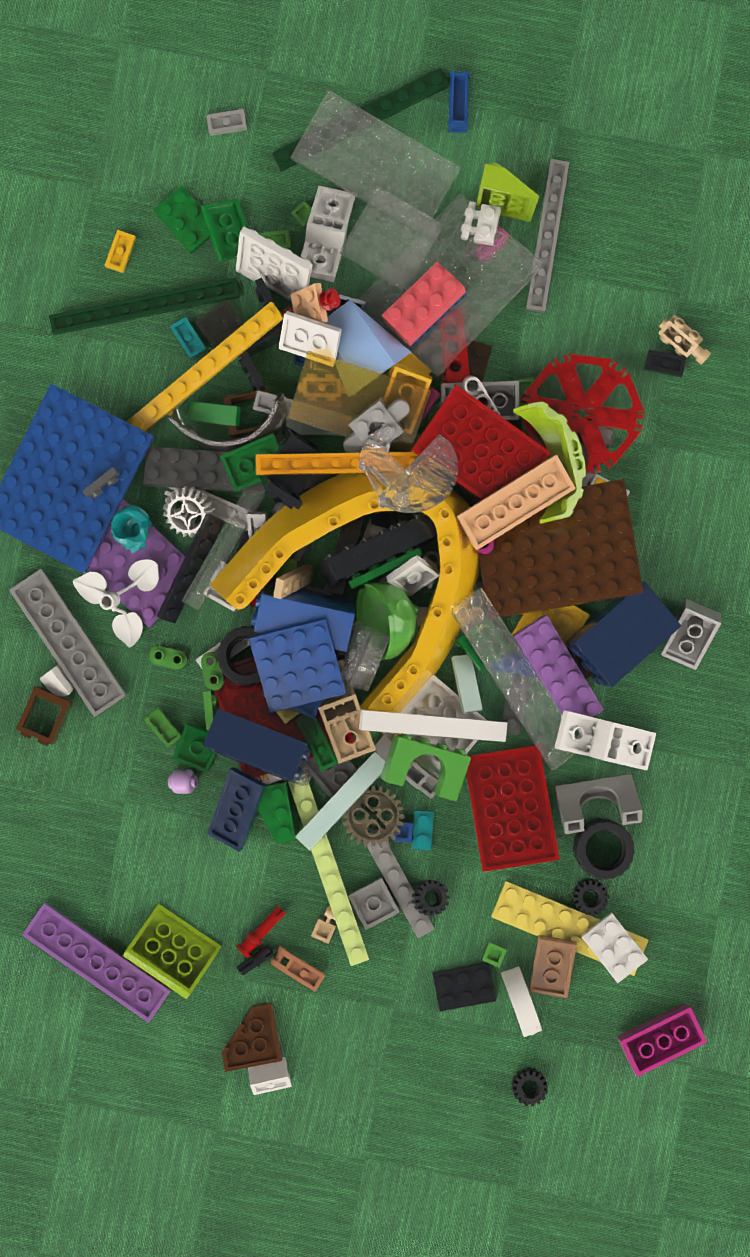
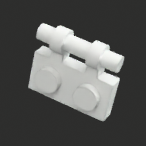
[460,202,501,246]

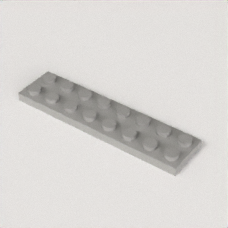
[9,569,127,717]

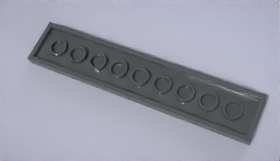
[143,447,337,496]

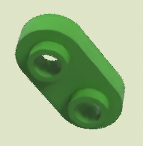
[149,646,188,669]
[201,652,224,691]

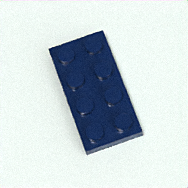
[207,767,266,852]

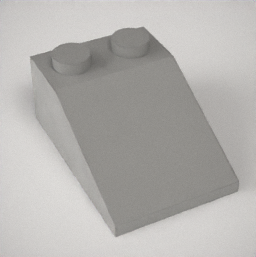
[661,599,722,670]

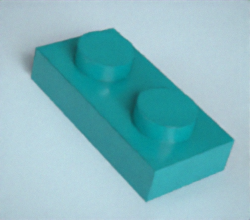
[170,316,207,360]
[412,810,434,850]

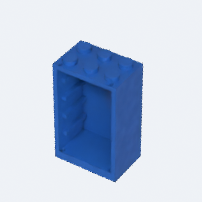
[251,582,356,652]

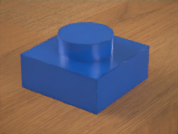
[392,822,414,842]

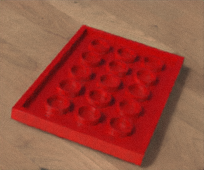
[411,385,551,500]
[466,745,560,872]

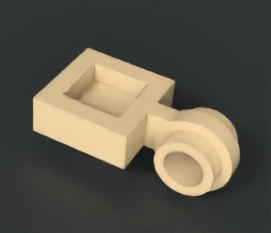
[311,905,336,944]

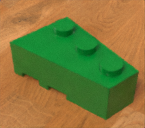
[258,781,296,843]

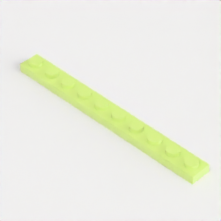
[288,776,369,966]

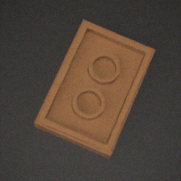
[529,935,577,998]

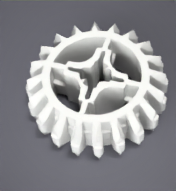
[163,486,215,538]

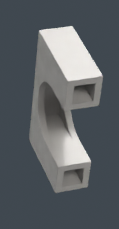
[555,774,642,834]

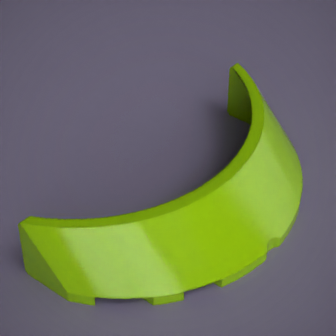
[513,402,586,524]

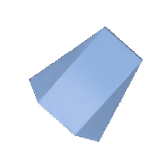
[325,300,411,397]

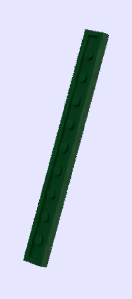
[272,68,449,172]
[49,277,240,335]

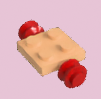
[282,283,341,323]

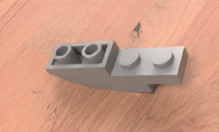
[374,734,438,799]

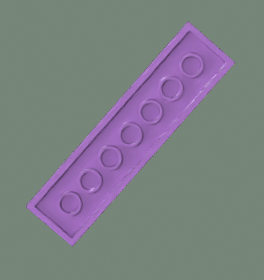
[22,902,172,1023]

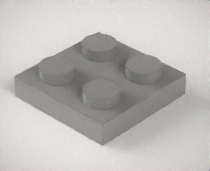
[348,877,400,930]

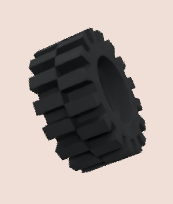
[572,879,609,916]
[412,880,450,916]
[512,1068,548,1107]

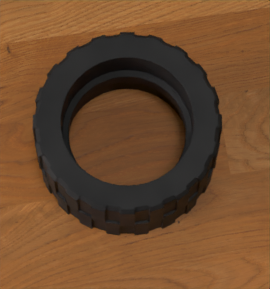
[217,626,261,687]
[573,818,635,880]

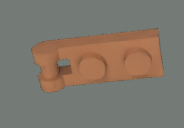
[270,946,326,992]

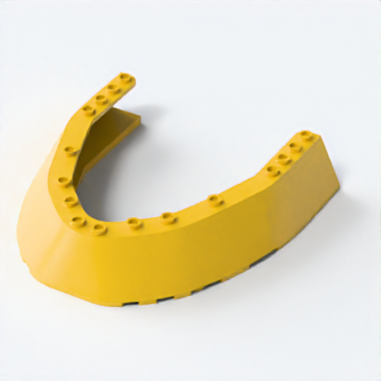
[210,472,480,734]

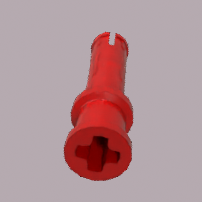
[236,905,286,958]

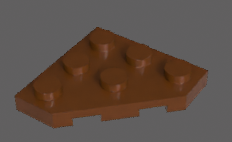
[222,1002,283,1072]

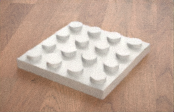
[236,227,313,302]
[384,675,486,779]

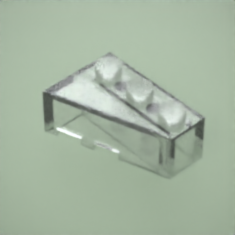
[341,620,390,691]

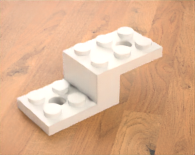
[300,186,356,282]
[555,710,656,770]

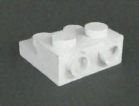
[386,555,439,596]

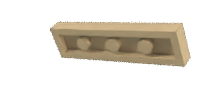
[273,564,314,599]

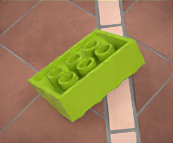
[475,163,539,222]
[123,903,222,999]

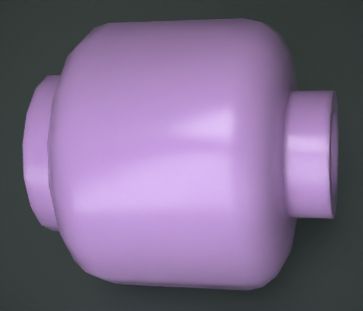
[168,769,198,794]

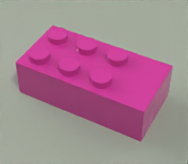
[616,1003,707,1077]

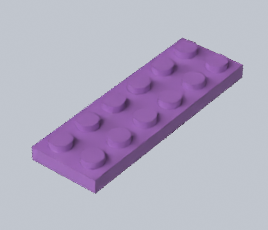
[513,614,604,717]

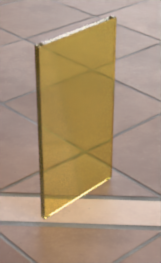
[288,350,431,452]

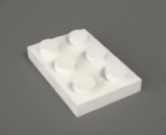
[279,311,342,367]
[581,913,648,983]

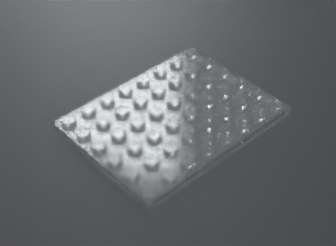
[359,193,544,376]

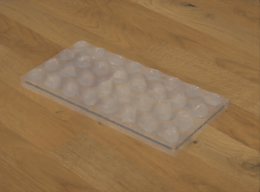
[291,90,461,235]

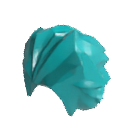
[111,505,152,553]

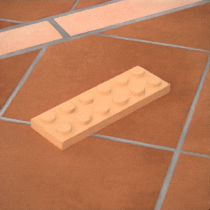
[456,455,576,550]

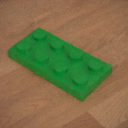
[349,547,423,592]

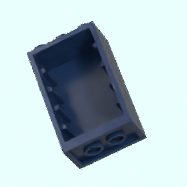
[566,581,681,687]
[203,709,311,784]

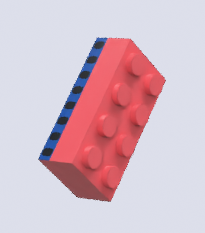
[382,261,466,349]

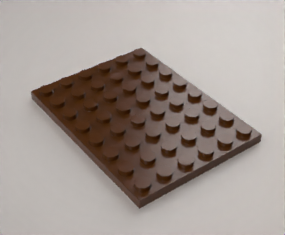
[479,479,644,620]

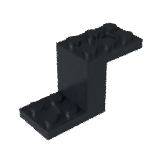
[238,277,283,391]
[260,425,322,510]

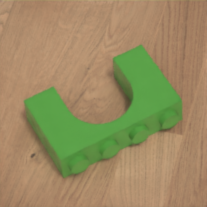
[380,733,471,802]

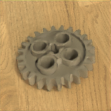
[342,785,405,849]

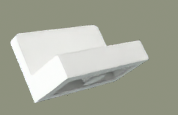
[248,1057,292,1095]

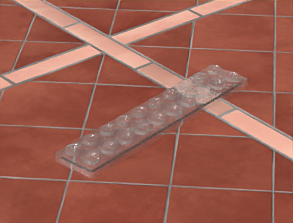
[452,588,577,770]

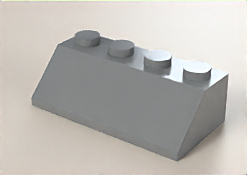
[441,380,519,420]

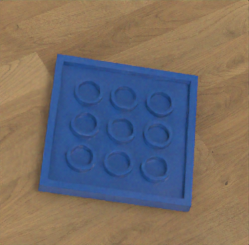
[249,618,346,713]

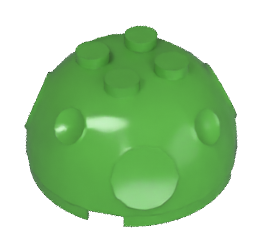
[356,582,419,660]

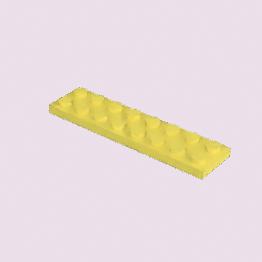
[491,880,648,976]

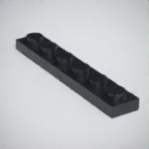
[157,513,225,624]

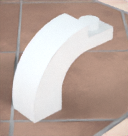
[501,966,542,1037]

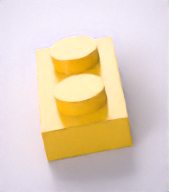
[105,230,136,274]

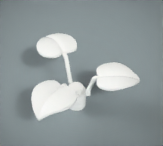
[73,559,159,648]

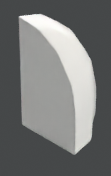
[40,664,74,696]

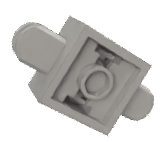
[343,397,410,453]

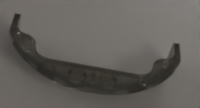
[168,393,288,452]

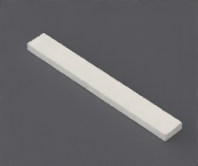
[359,710,508,742]

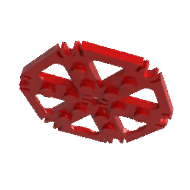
[521,353,645,474]

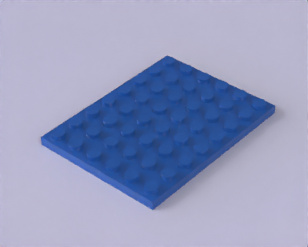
[0,383,154,574]

